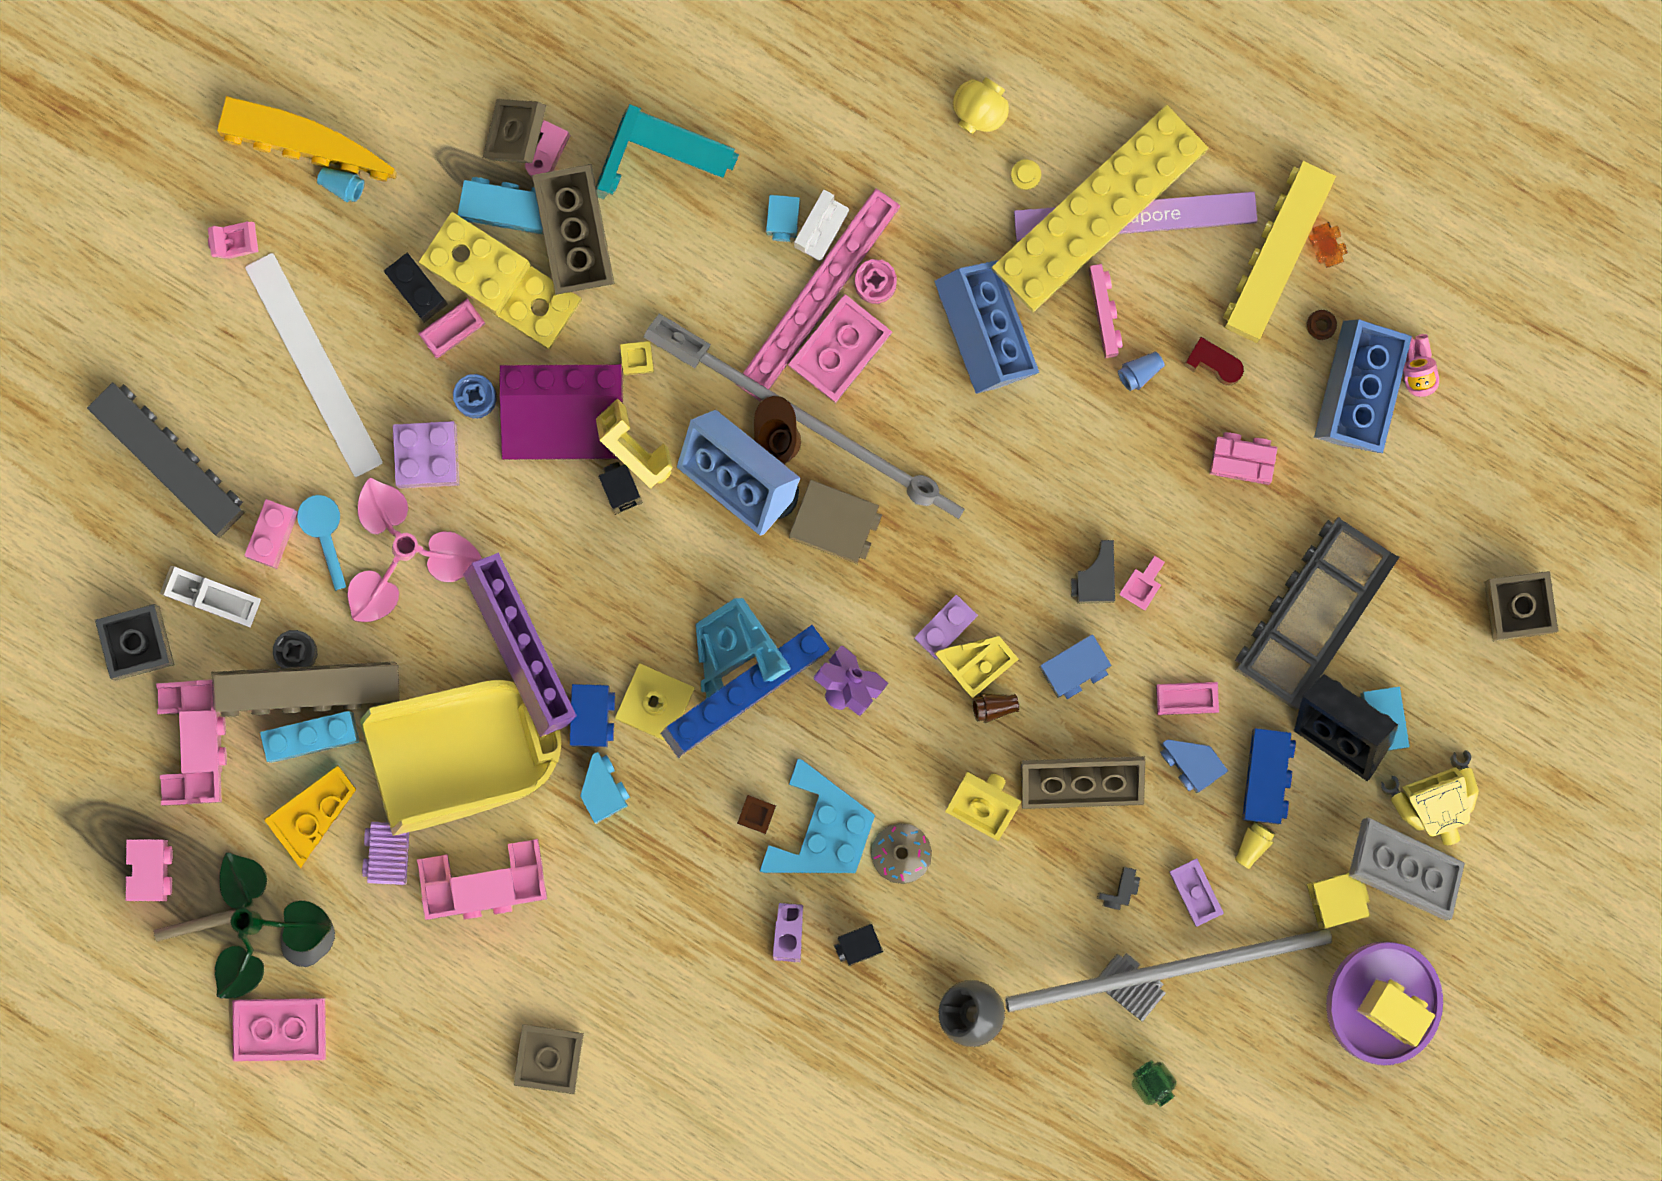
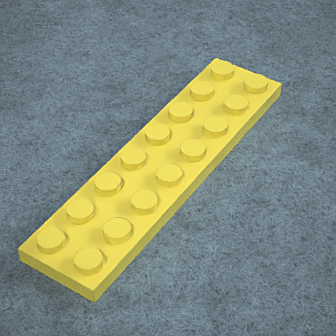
[991,105,1209,312]

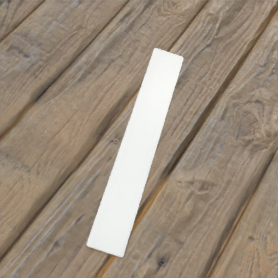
[245,253,383,477]

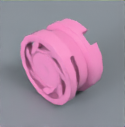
[855,259,897,304]

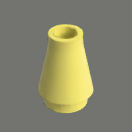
[1235,822,1275,869]

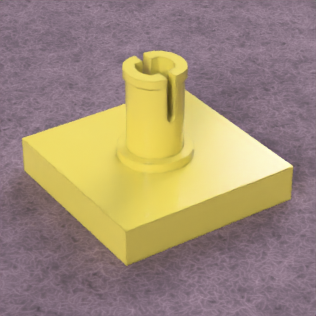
[615,663,695,741]
[945,772,1021,841]

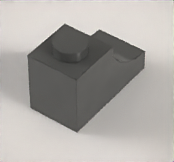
[1071,540,1115,604]

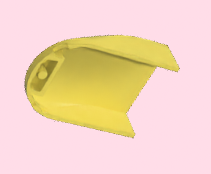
[360,680,561,836]

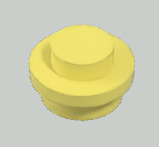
[1011,159,1041,190]

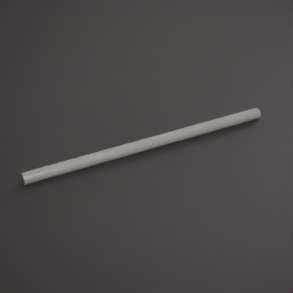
[1005,929,1332,1012]

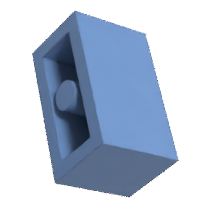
[1039,634,1112,699]

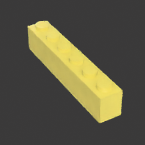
[1223,161,1336,343]

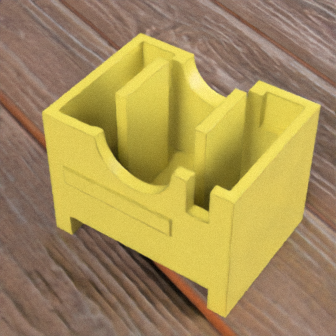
[1307,873,1370,928]

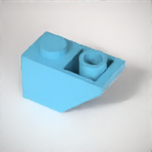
[580,752,630,824]

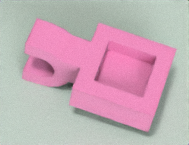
[1119,556,1165,611]

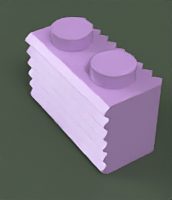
[362,822,409,885]

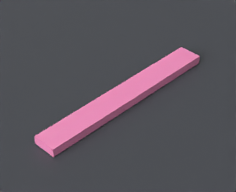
[736,188,900,402]

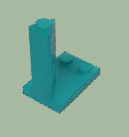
[596,104,739,200]

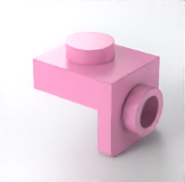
[208,222,258,259]

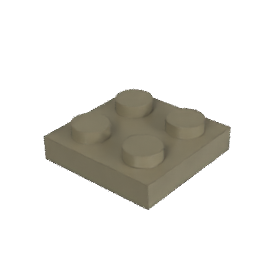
[483,99,546,163]
[514,1024,584,1094]

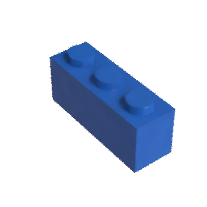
[1242,728,1296,825]

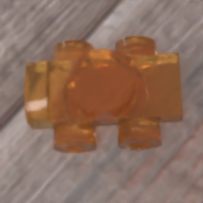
[1309,222,1348,268]

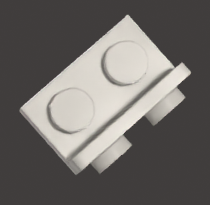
[794,190,849,261]

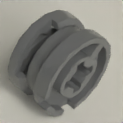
[273,630,318,668]

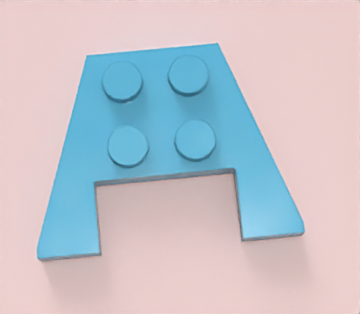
[696,598,791,699]
[760,759,875,873]

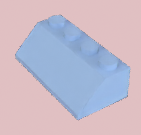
[677,410,800,536]

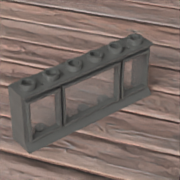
[1235,517,1400,710]

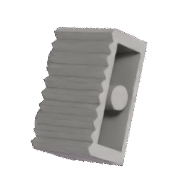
[1097,953,1166,1022]

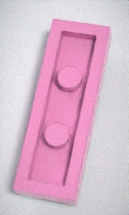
[1089,264,1123,359]

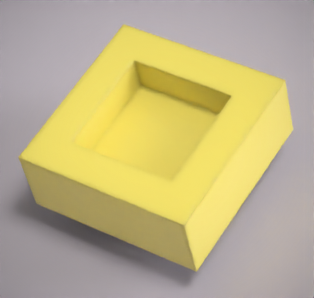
[620,341,654,376]

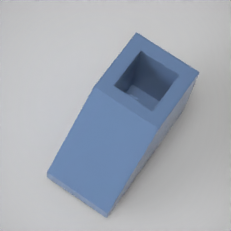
[1160,739,1228,793]

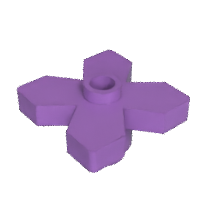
[813,646,888,716]

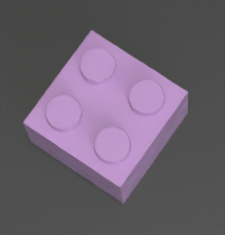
[393,421,460,489]

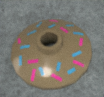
[871,823,932,884]

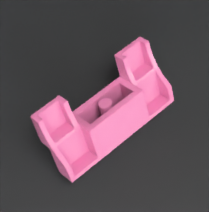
[156,680,227,806]
[417,839,547,920]

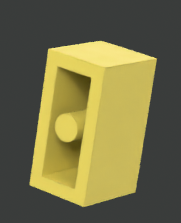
[1357,979,1435,1047]

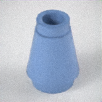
[1118,351,1165,391]

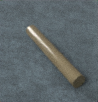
[154,909,237,942]

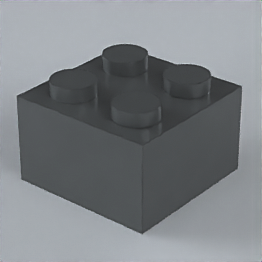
[95,604,174,681]

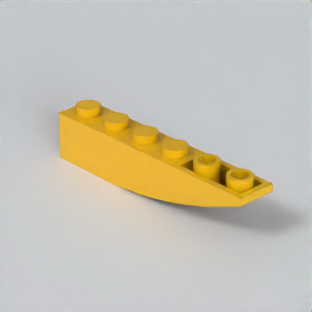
[217,96,397,182]

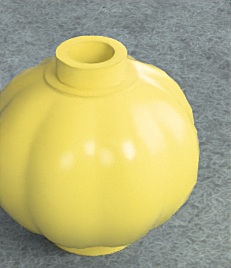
[953,77,1009,134]

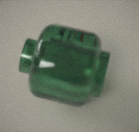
[1131,1060,1177,1107]

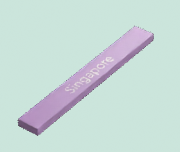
[1014,192,1257,242]

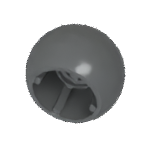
[938,980,1005,1047]

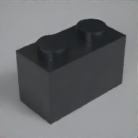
[384,252,448,323]
[598,462,643,515]
[834,923,883,966]

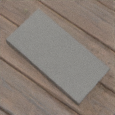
[1349,818,1465,921]

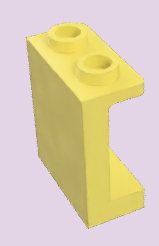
[596,399,673,488]

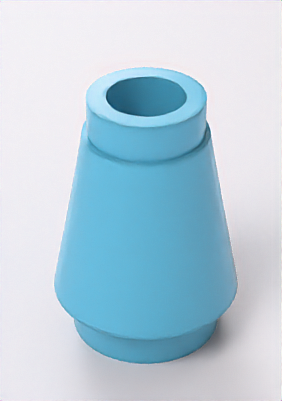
[317,167,364,202]

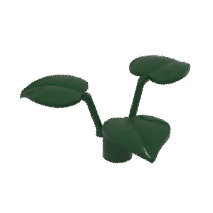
[215,853,332,999]

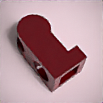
[1184,337,1244,386]

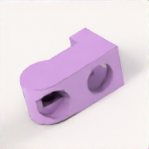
[773,903,803,963]

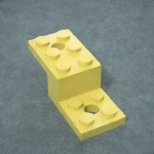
[419,212,582,350]

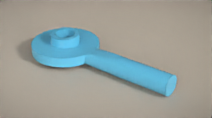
[297,495,346,591]

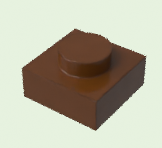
[737,795,776,834]

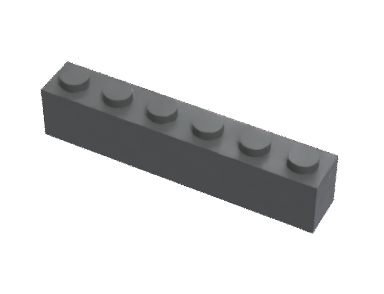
[87,382,245,538]

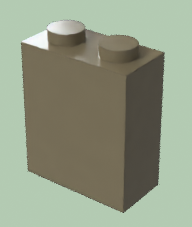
[789,480,882,564]

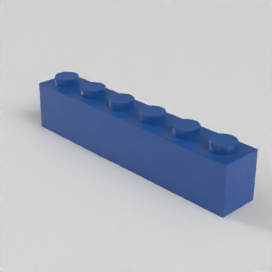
[660,625,830,758]

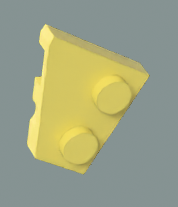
[934,636,1019,699]

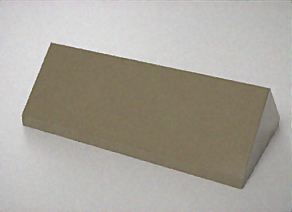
[532,164,615,295]
[1021,756,1145,809]

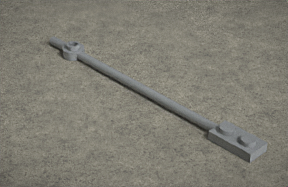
[644,313,965,519]

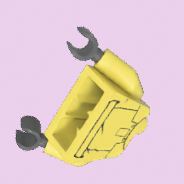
[1381,750,1479,845]

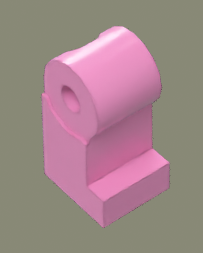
[525,120,570,178]

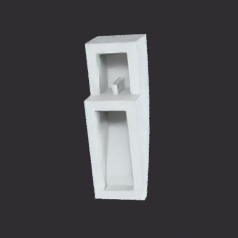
[160,566,261,628]

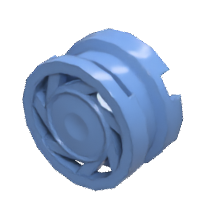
[453,374,497,419]

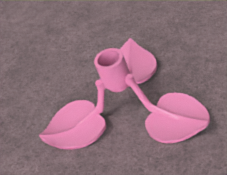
[347,478,482,622]

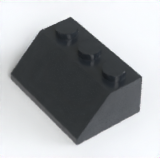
[1294,674,1398,782]

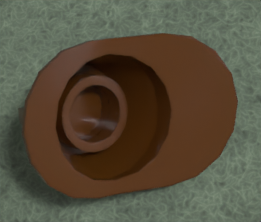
[754,395,801,465]

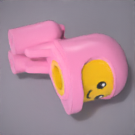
[1403,334,1439,397]

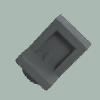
[1097,867,1140,910]

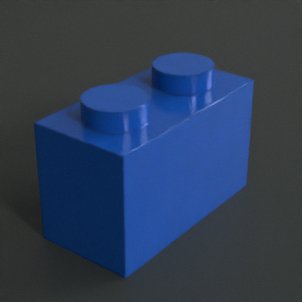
[570,684,615,748]

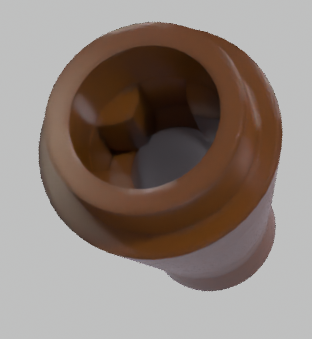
[973,693,1019,723]

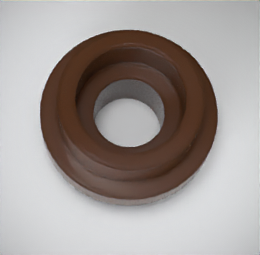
[1306,310,1337,340]

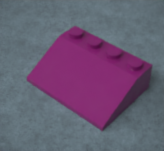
[500,364,623,460]

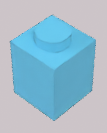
[766,195,800,242]

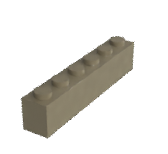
[211,661,400,717]

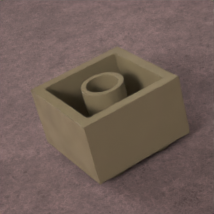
[1484,571,1559,642]

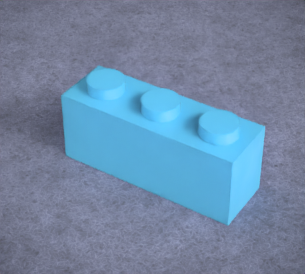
[458,177,544,235]
[260,711,360,763]

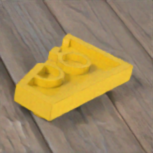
[264,765,356,869]

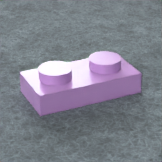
[914,595,978,659]
[1169,859,1224,927]

